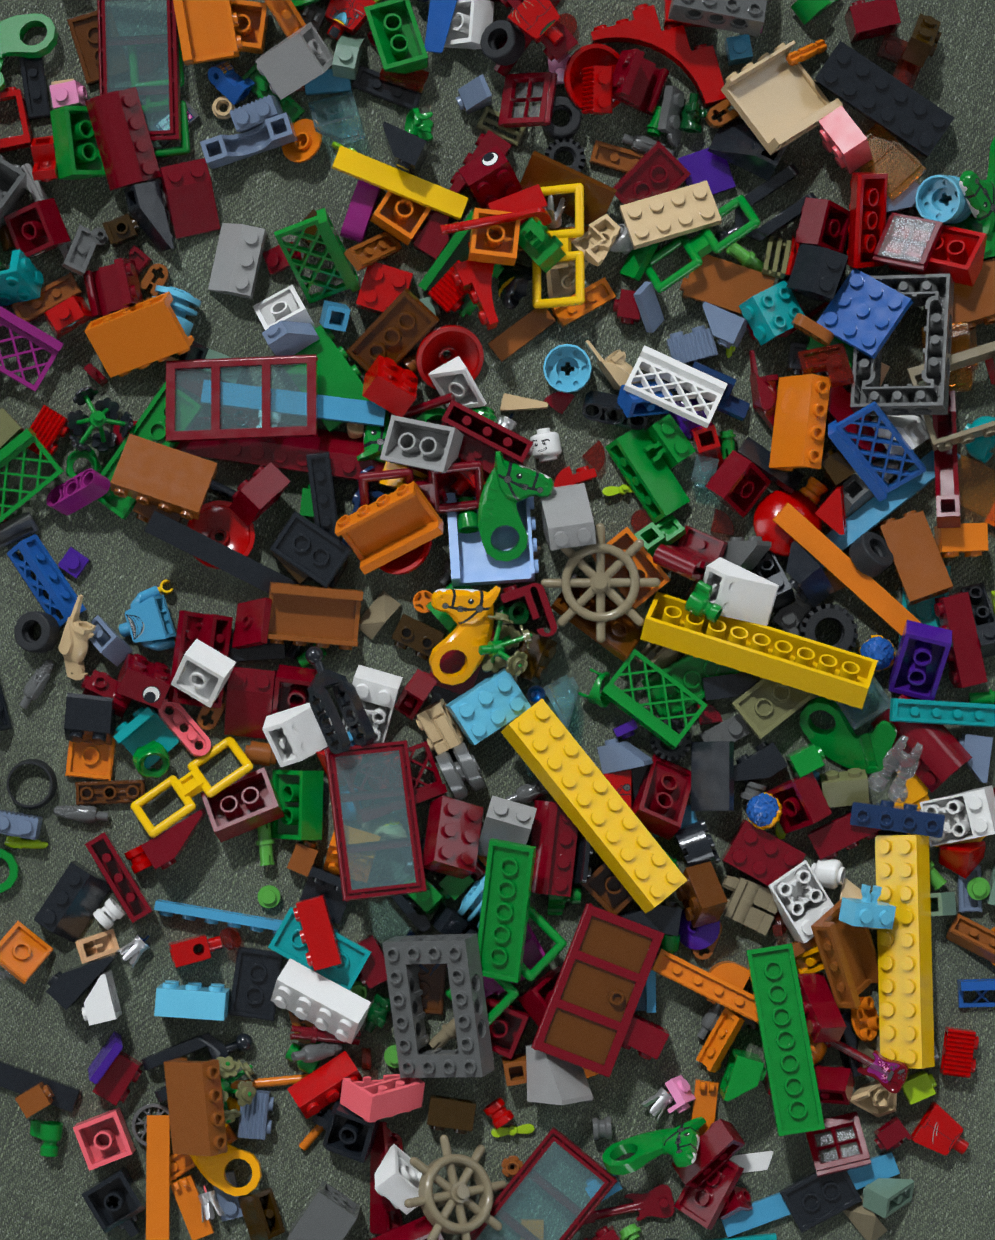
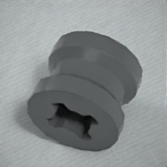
[740,780,767,800]
[592,1116,612,1141]

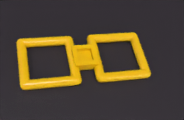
[532,183,585,309]
[130,736,253,838]

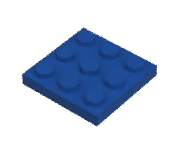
[816,268,913,359]

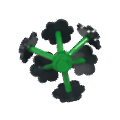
[67,387,133,453]

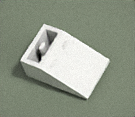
[703,557,779,626]
[342,665,403,744]
[262,701,335,767]
[919,785,995,847]
[768,860,834,944]

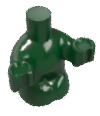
[679,93,710,133]
[493,602,529,626]
[364,993,391,1033]

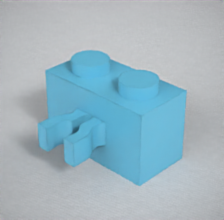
[839,884,896,929]

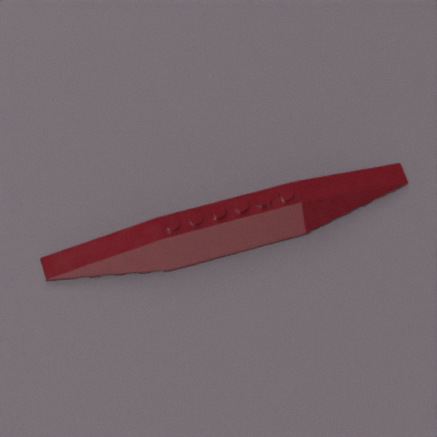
[113,416,473,497]

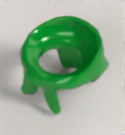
[405,108,433,141]
[66,448,102,478]
[578,668,611,708]
[133,741,170,778]

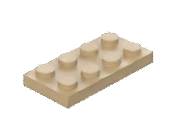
[620,180,722,250]

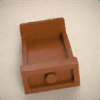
[680,254,776,316]
[879,510,953,607]

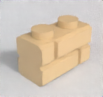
[416,699,465,755]

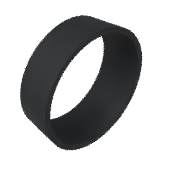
[7,759,57,809]

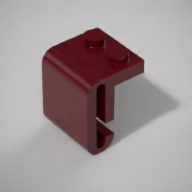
[612,49,670,115]
[83,258,143,318]
[653,525,728,581]
[500,583,557,637]

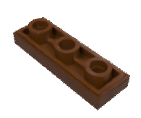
[75,779,145,805]

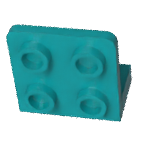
[0,249,44,306]
[739,281,805,346]
[113,706,179,769]

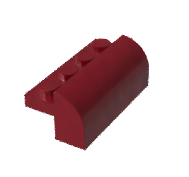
[85,87,161,191]
[441,400,535,474]
[168,610,233,708]
[871,694,972,792]
[530,800,578,897]

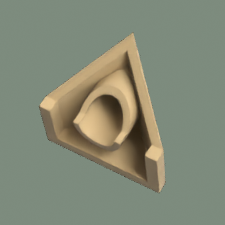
[545,261,589,299]
[850,1080,897,1118]

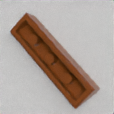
[946,913,995,964]

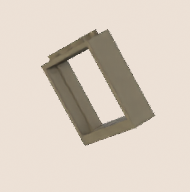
[907,341,995,452]

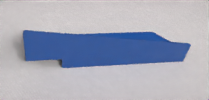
[425,0,457,53]

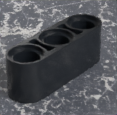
[582,391,648,430]

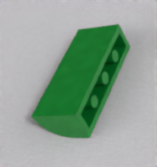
[605,428,690,524]

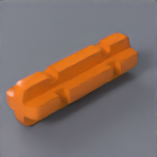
[786,39,827,66]

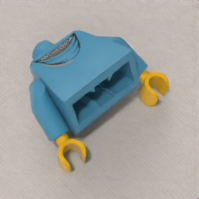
[119,579,176,651]

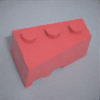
[340,1074,425,1122]

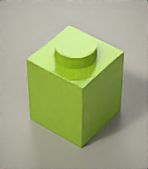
[902,1070,937,1105]

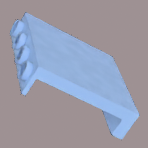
[446,493,539,587]

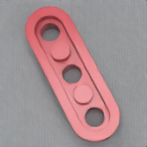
[157,699,211,757]

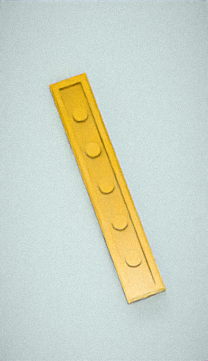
[332,145,468,220]

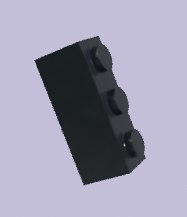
[382,121,428,176]
[33,861,111,943]

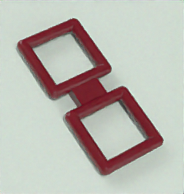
[358,461,484,514]

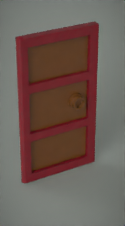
[531,903,665,1077]

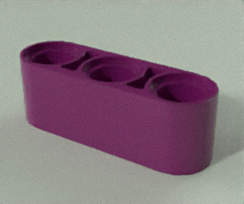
[340,179,381,243]
[46,468,110,516]

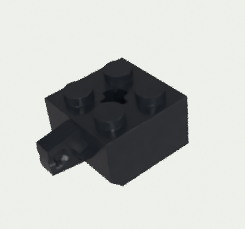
[312,1098,380,1163]
[81,1166,146,1237]

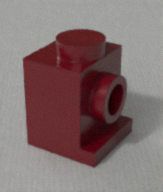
[874,1116,912,1151]

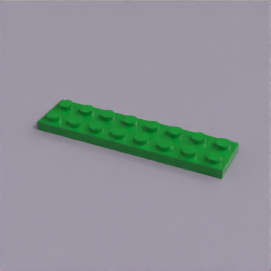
[746,943,825,1136]

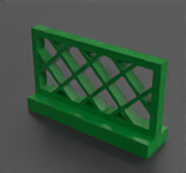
[274,208,361,304]
[0,428,64,523]
[600,649,708,749]

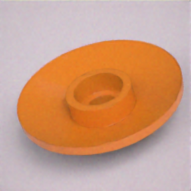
[282,119,322,163]

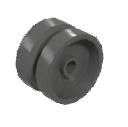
[435,742,486,800]

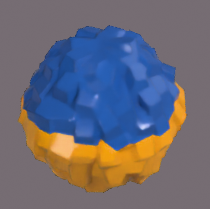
[857,635,896,672]
[746,792,782,830]

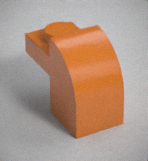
[705,961,750,1004]

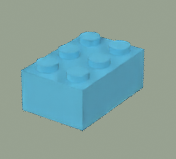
[445,668,531,745]
[154,980,230,1021]

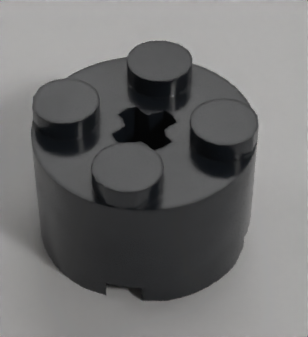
[675,819,721,867]

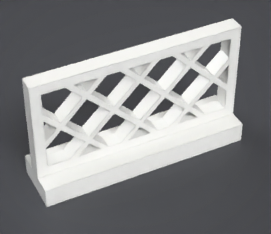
[623,345,727,428]

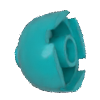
[964,416,995,463]

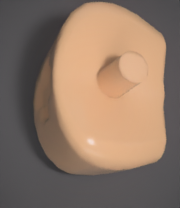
[347,423,364,439]

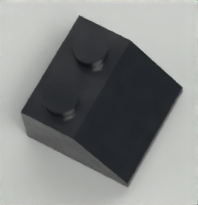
[786,244,848,303]
[786,540,835,608]
[64,693,116,745]

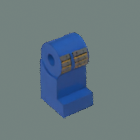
[208,61,255,105]

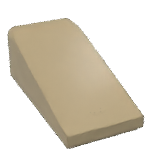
[500,393,548,412]

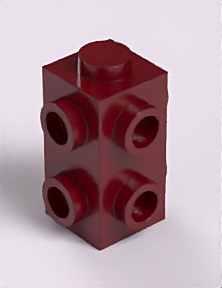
[81,670,132,718]

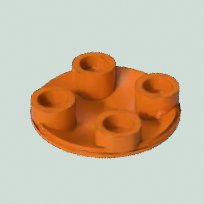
[851,996,879,1042]

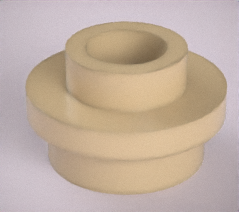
[212,96,235,120]

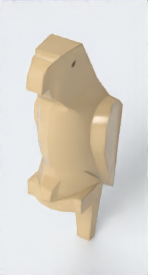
[585,340,641,391]
[58,595,96,680]

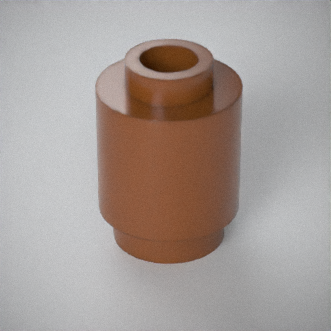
[245,741,277,766]

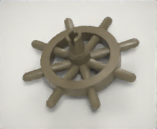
[541,523,661,643]
[404,1135,507,1240]

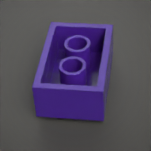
[888,620,952,701]

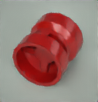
[124,844,152,874]
[483,1097,514,1129]

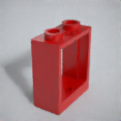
[0,87,33,153]

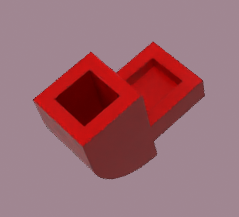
[30,136,58,182]
[690,422,724,472]
[554,466,597,487]

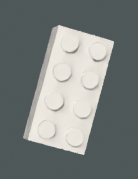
[271,959,371,1044]

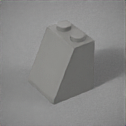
[255,22,334,100]
[540,483,596,550]
[477,795,537,857]
[526,1045,592,1105]

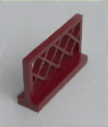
[342,741,448,824]

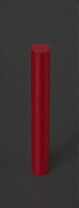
[389,392,455,419]

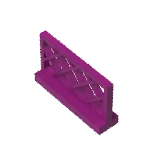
[0,306,64,392]

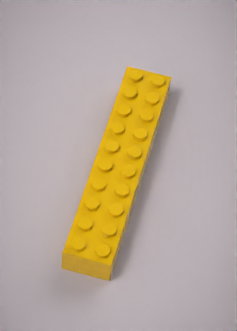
[640,592,878,709]
[501,699,687,914]
[875,835,935,1069]

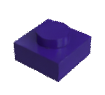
[58,547,90,579]
[613,719,638,739]

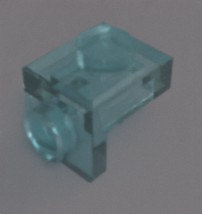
[690,454,719,489]

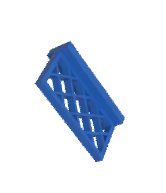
[828,401,926,502]

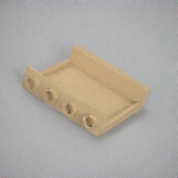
[721,40,843,155]

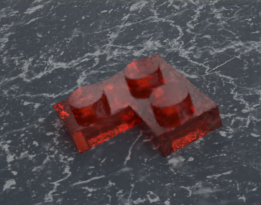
[877,33,921,89]
[798,343,854,388]

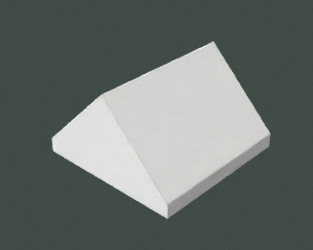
[429,356,487,408]

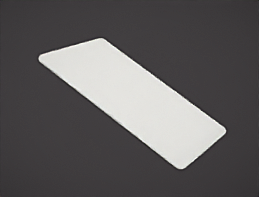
[730,1151,773,1173]

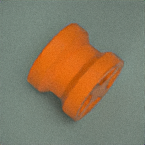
[799,476,828,505]
[413,590,432,613]

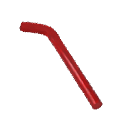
[440,208,552,235]

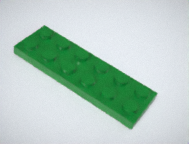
[97,382,204,520]
[478,838,536,983]

